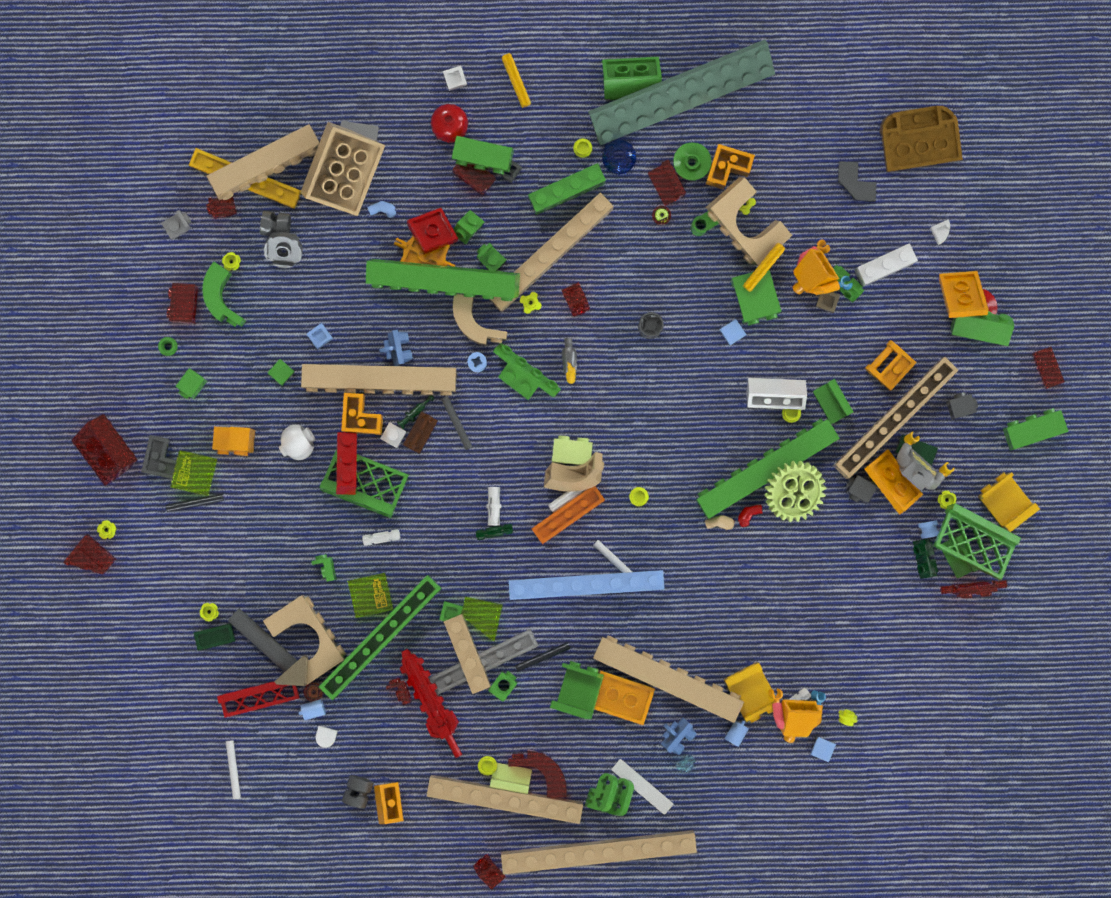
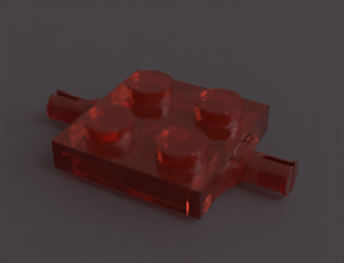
[940,580,1007,598]

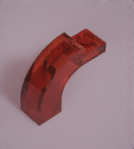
[508,749,567,798]

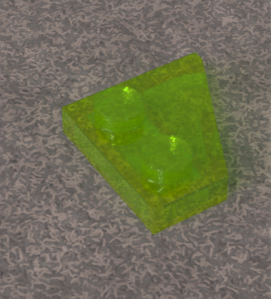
[461,596,503,641]

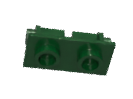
[913,538,939,579]

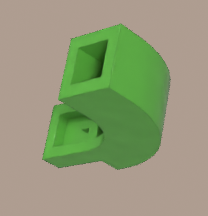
[203,261,246,327]

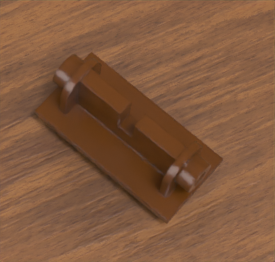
[403,411,438,454]

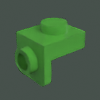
[453,210,484,244]

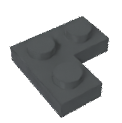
[141,435,184,480]

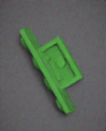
[493,344,561,400]

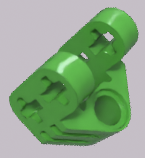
[585,773,634,816]

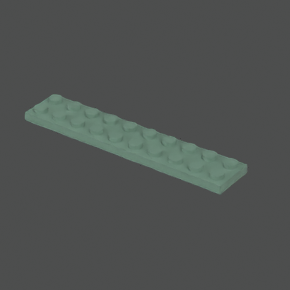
[588,39,775,146]

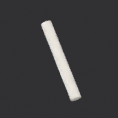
[593,540,632,573]
[226,740,241,799]

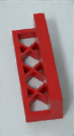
[217,681,300,718]

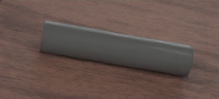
[228,608,298,672]

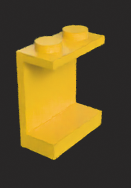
[978,472,1040,532]
[723,662,775,723]

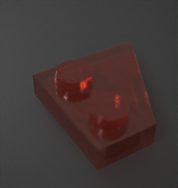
[63,534,117,575]

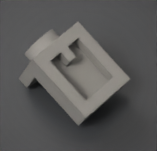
[161,210,192,240]

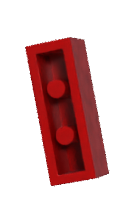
[336,432,357,495]

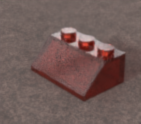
[71,414,138,486]

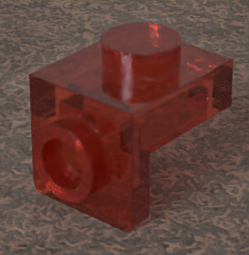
[473,854,506,890]

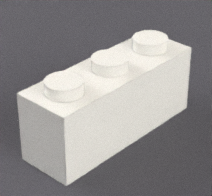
[854,243,918,287]
[747,378,807,410]

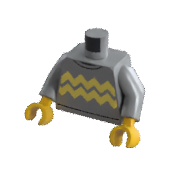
[897,432,954,491]

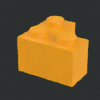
[706,144,755,190]
[341,393,383,435]
[212,426,255,456]

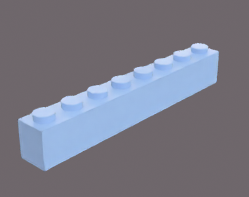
[509,570,664,600]

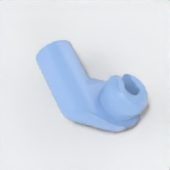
[367,201,396,218]

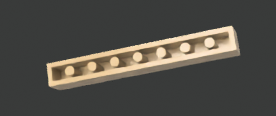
[489,192,614,313]
[833,357,958,479]
[301,364,457,396]
[593,635,744,723]
[427,775,583,824]

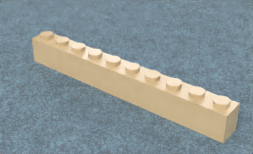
[501,830,697,874]

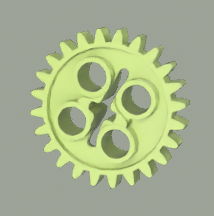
[764,461,826,522]

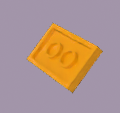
[939,271,988,318]
[864,449,923,515]
[595,670,655,725]

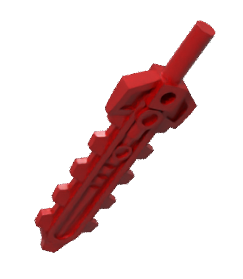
[400,649,462,758]

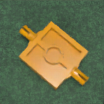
[394,235,456,267]

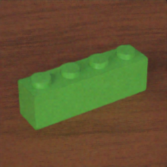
[528,163,606,215]

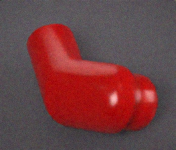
[738,504,763,527]

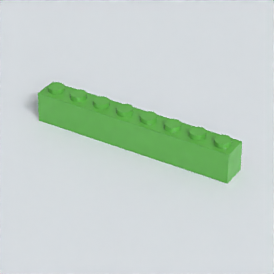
[366,259,520,301]
[696,418,840,519]
[319,575,442,700]

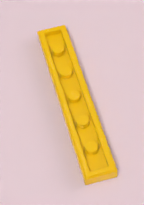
[189,148,301,209]

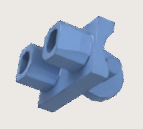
[379,330,413,366]
[661,718,697,755]

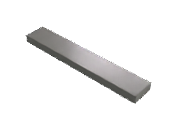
[429,628,539,695]

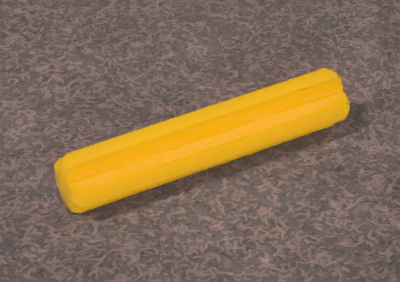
[502,53,531,108]
[743,243,785,292]

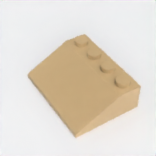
[300,122,385,216]

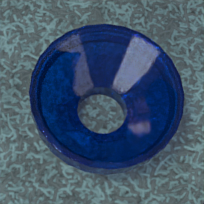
[602,140,636,175]

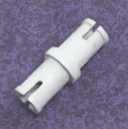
[486,487,502,526]

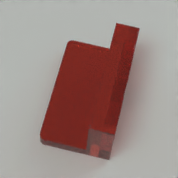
[648,159,686,206]
[452,164,496,196]

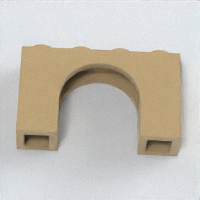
[706,177,792,266]
[263,595,346,686]

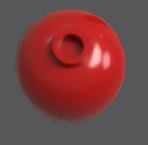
[430,104,469,143]

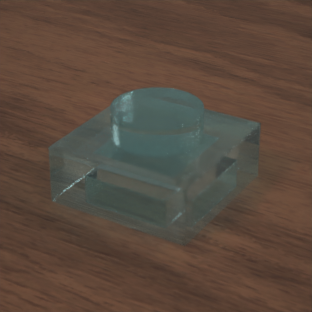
[675,754,696,773]

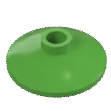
[673,142,711,181]

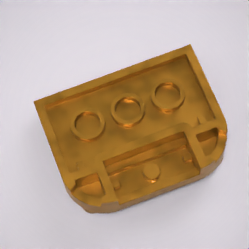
[880,106,963,172]

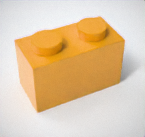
[374,782,404,824]

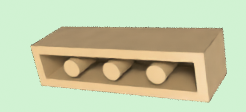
[444,614,491,694]

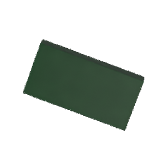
[895,434,938,466]
[193,623,236,651]

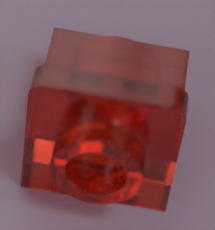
[206,196,237,219]
[561,282,590,317]
[385,677,412,705]

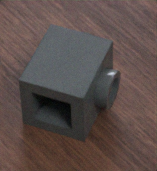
[946,392,978,420]
[845,475,878,504]

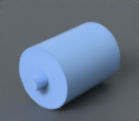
[299,699,326,720]
[724,720,749,747]

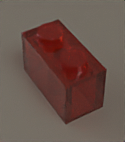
[167,283,198,325]

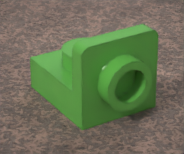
[477,243,507,271]
[311,554,337,582]

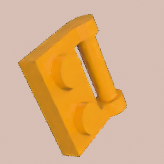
[865,340,917,391]

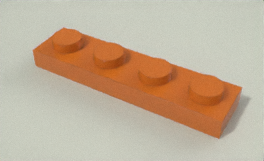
[532,486,605,544]

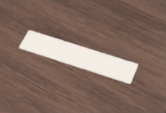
[611,759,673,815]

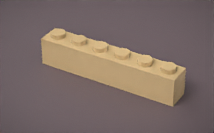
[207,124,319,200]

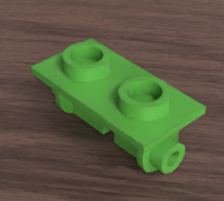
[833,265,865,303]

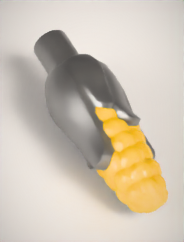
[562,338,578,384]

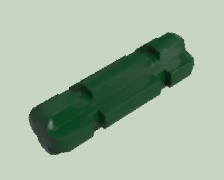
[475,524,513,540]

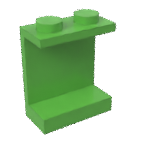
[730,270,782,326]
[550,661,604,719]

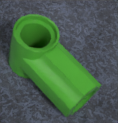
[690,211,719,236]

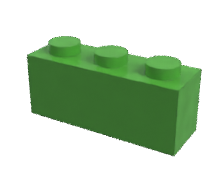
[452,136,514,175]
[951,311,1014,346]
[1003,408,1069,450]

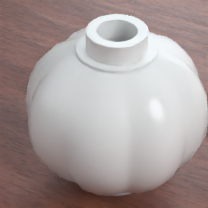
[279,425,315,460]

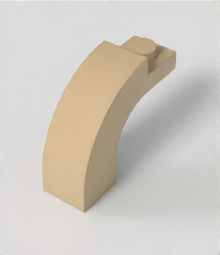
[453,294,507,346]
[544,452,604,492]

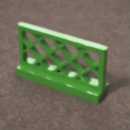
[320,449,409,519]
[933,503,1021,580]

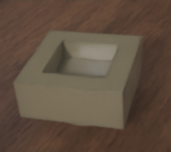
[815,292,840,313]

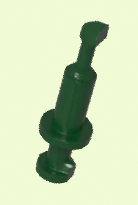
[397,395,434,429]

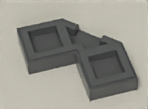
[838,161,876,202]

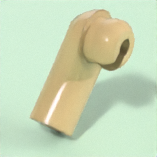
[705,515,735,530]

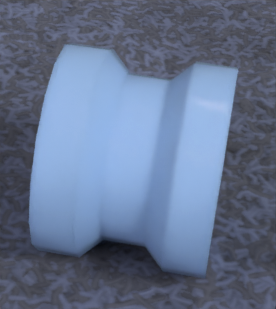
[467,352,487,372]
[918,520,939,539]

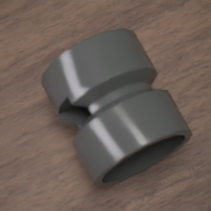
[260,211,291,236]
[638,312,664,339]
[342,775,374,809]

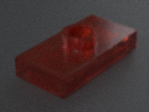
[1032,347,1065,389]

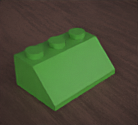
[602,57,662,100]

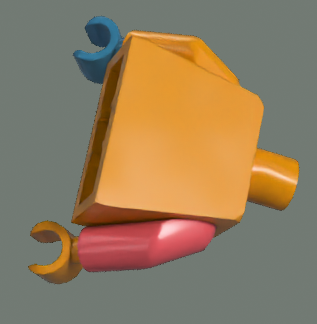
[792,239,853,295]
[768,688,826,743]

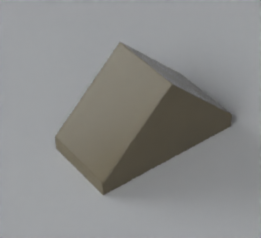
[274,655,308,686]

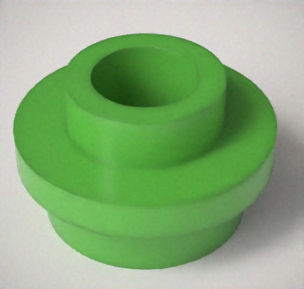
[158,337,178,356]

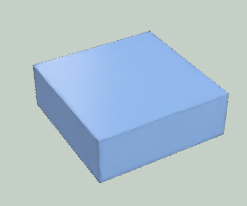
[720,319,746,345]
[307,323,333,350]
[810,736,836,762]

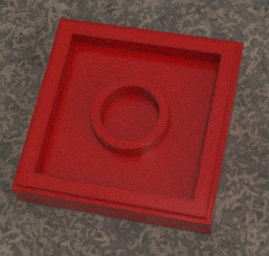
[407,208,458,255]

